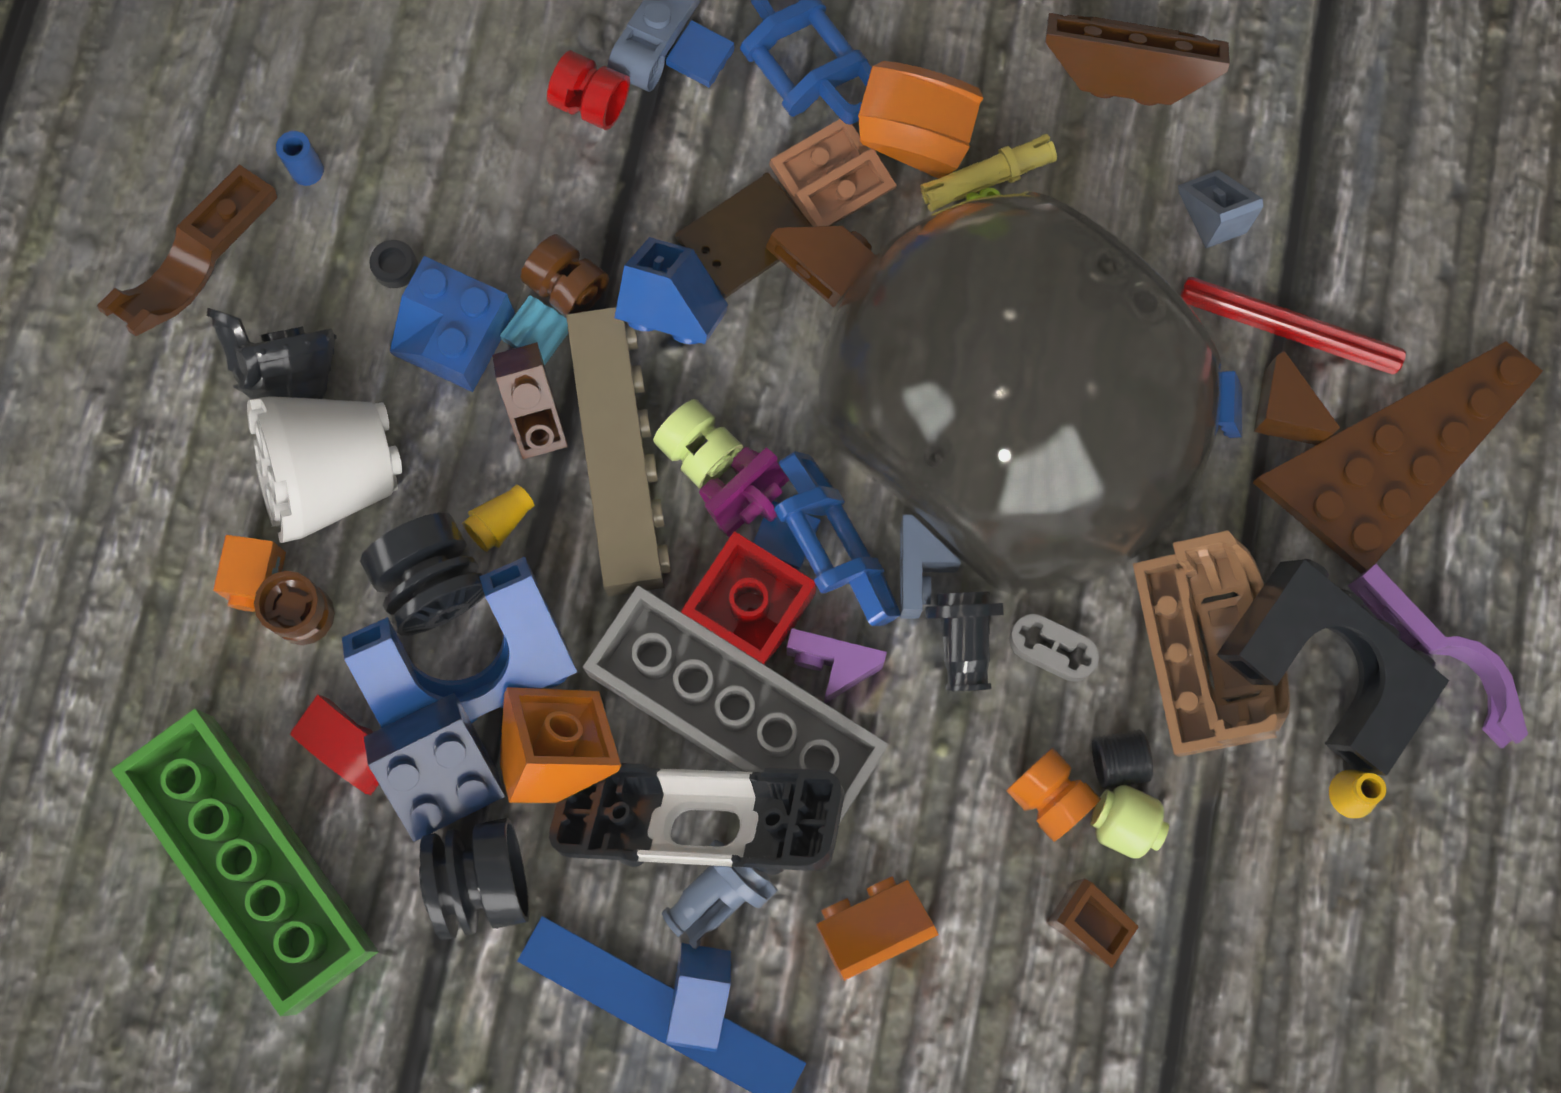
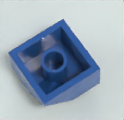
[390,256,515,392]

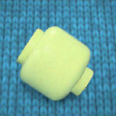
[1090,785,1169,859]

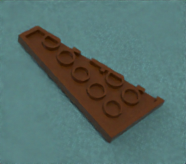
[1253,341,1543,574]

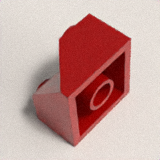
[681,531,816,665]

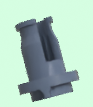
[662,840,778,949]

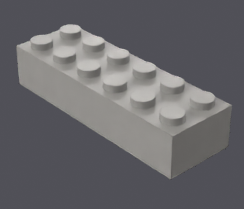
[583,586,888,824]

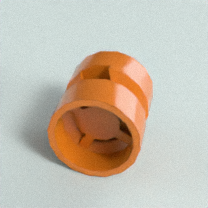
[1006,747,1101,842]

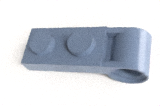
[607,0,701,92]

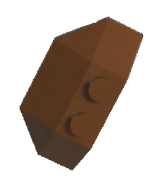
[1045,13,1230,106]

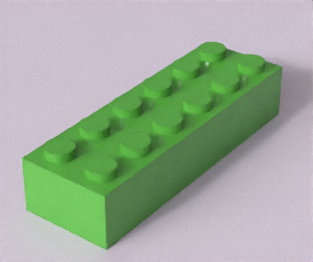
[111,709,379,1017]

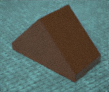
[1254,351,1340,445]
[1046,878,1139,968]

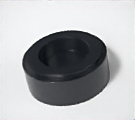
[369,240,418,288]

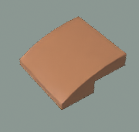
[769,119,897,227]

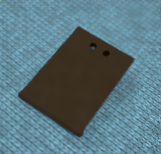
[675,172,813,298]

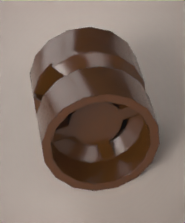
[520,234,609,318]
[254,571,335,646]

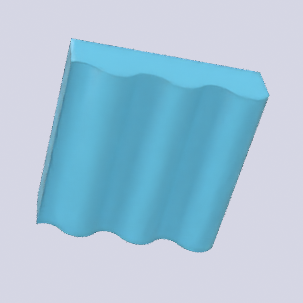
[500,295,569,365]

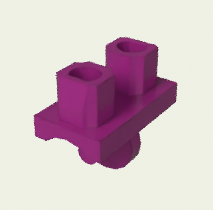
[699,447,789,537]

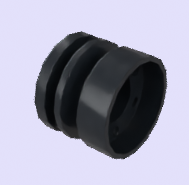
[360,512,485,636]
[419,818,530,940]

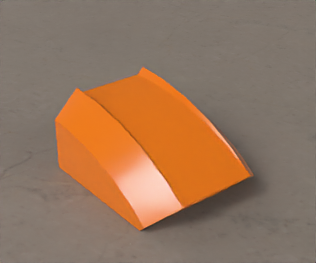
[858,61,983,179]

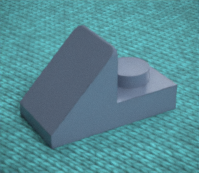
[900,515,961,619]

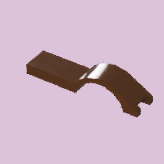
[97,164,277,336]

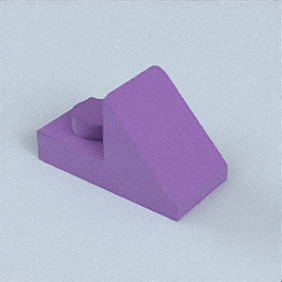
[787,628,887,703]

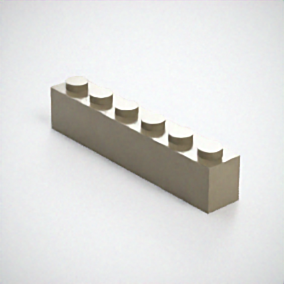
[566,307,671,597]

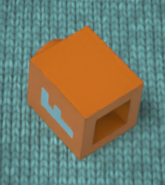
[213,535,286,612]

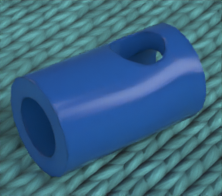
[276,131,324,186]

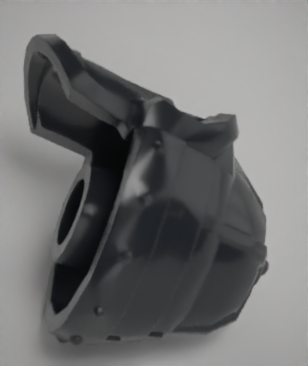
[206,308,337,399]

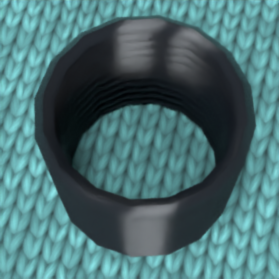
[1092,729,1153,789]

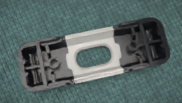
[549,763,844,875]

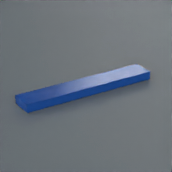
[517,916,806,1093]

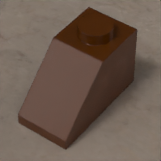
[765,226,877,308]

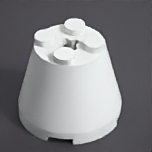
[247,396,402,543]

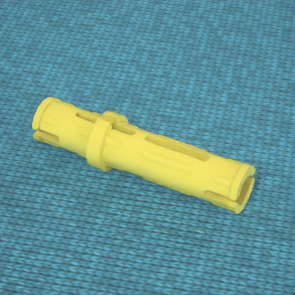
[920,134,1057,212]

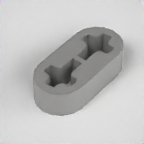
[1009,614,1099,682]

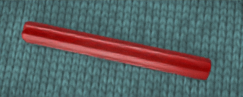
[1180,277,1406,375]

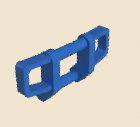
[740,0,872,125]
[774,451,901,626]

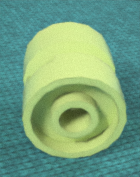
[653,399,743,489]

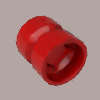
[547,50,630,131]

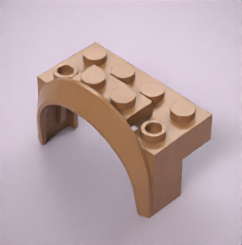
[1133,530,1290,757]

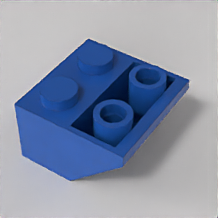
[614,237,728,344]

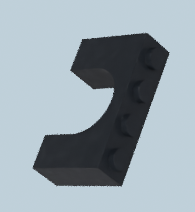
[1216,559,1450,776]

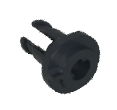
[925,591,1004,691]

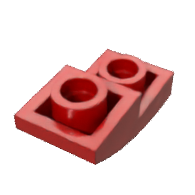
[289,694,379,795]

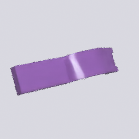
[1348,564,1528,748]

